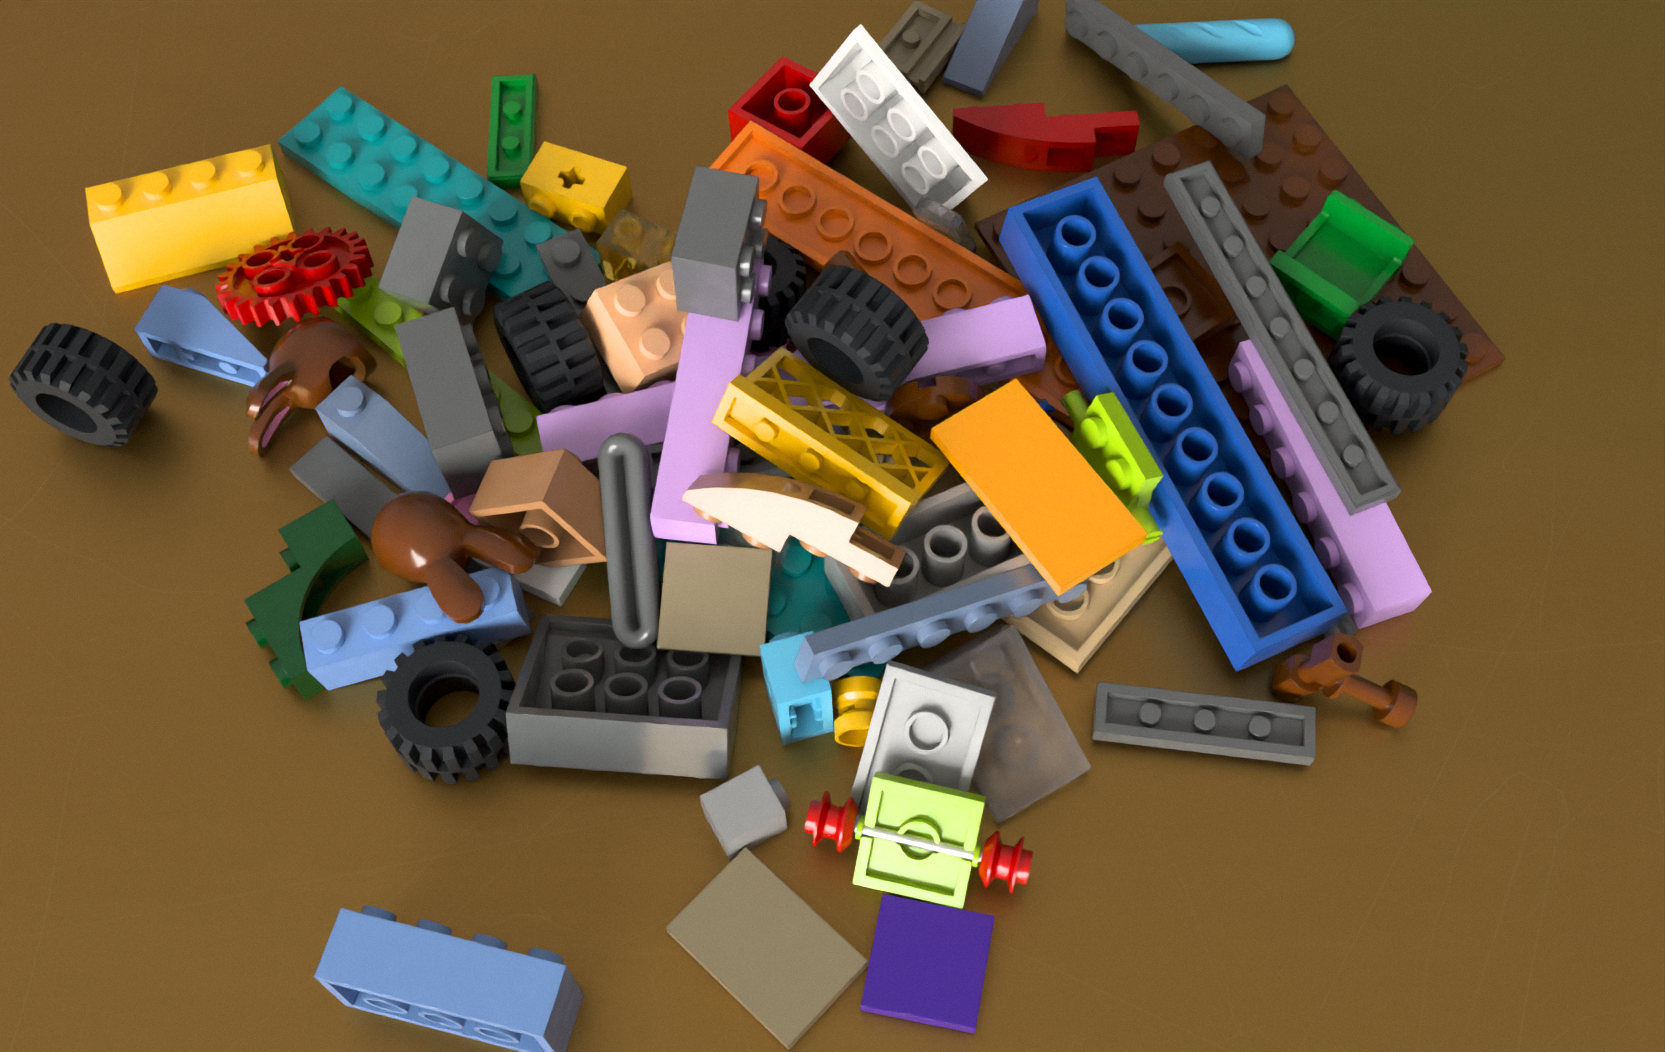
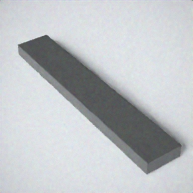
[289,436,536,653]

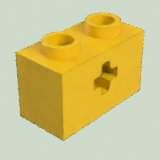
[520,141,633,237]

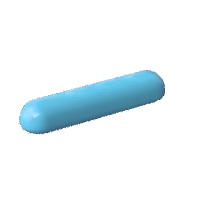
[1134,18,1295,64]

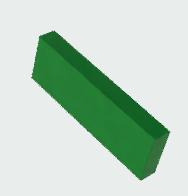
[486,74,538,190]

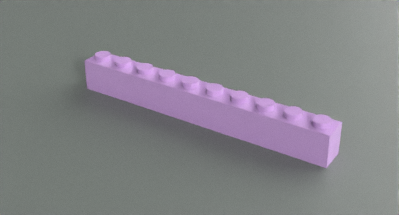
[536,295,1046,480]

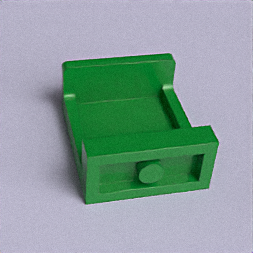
[1269,190,1415,341]

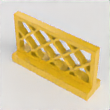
[711,346,951,541]

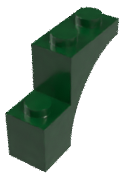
[244,499,369,700]

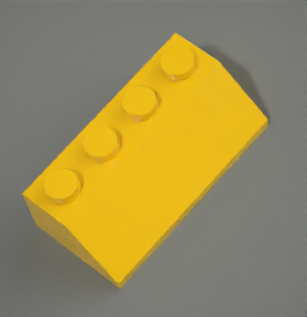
[85,144,297,294]

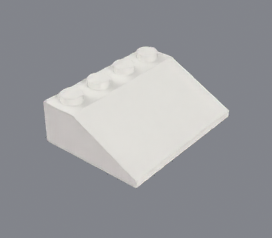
[809,24,988,227]

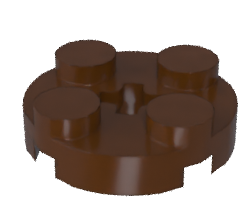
[885,376,984,451]

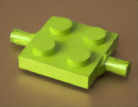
[1061,390,1164,545]

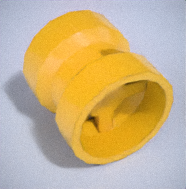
[832,676,882,747]

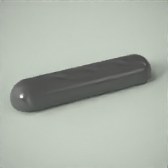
[598,432,661,649]

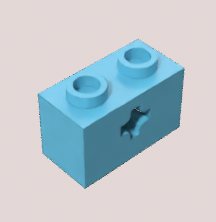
[759,631,834,746]

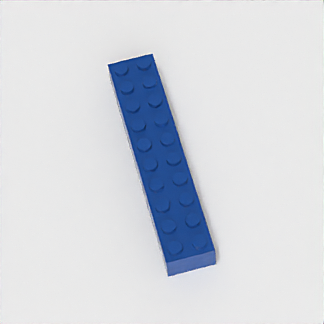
[998,176,1349,672]

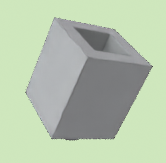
[700,765,791,861]

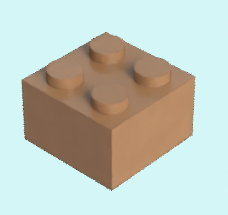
[468,448,607,568]

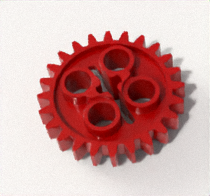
[215,227,374,327]

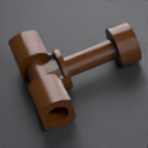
[1270,633,1418,728]

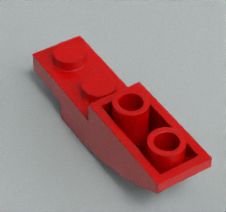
[951,103,1140,173]

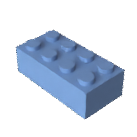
[314,905,584,1052]

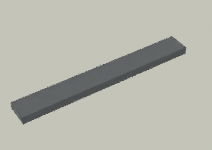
[1163,160,1401,516]

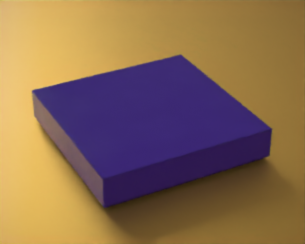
[861,894,995,1034]

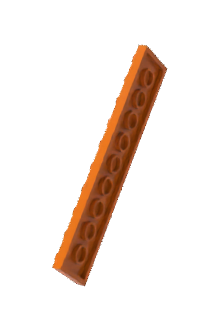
[709,120,1090,429]

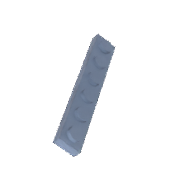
[793,564,1089,683]

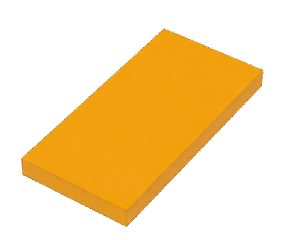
[930,378,1148,596]

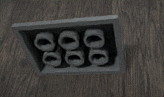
[506,614,745,780]

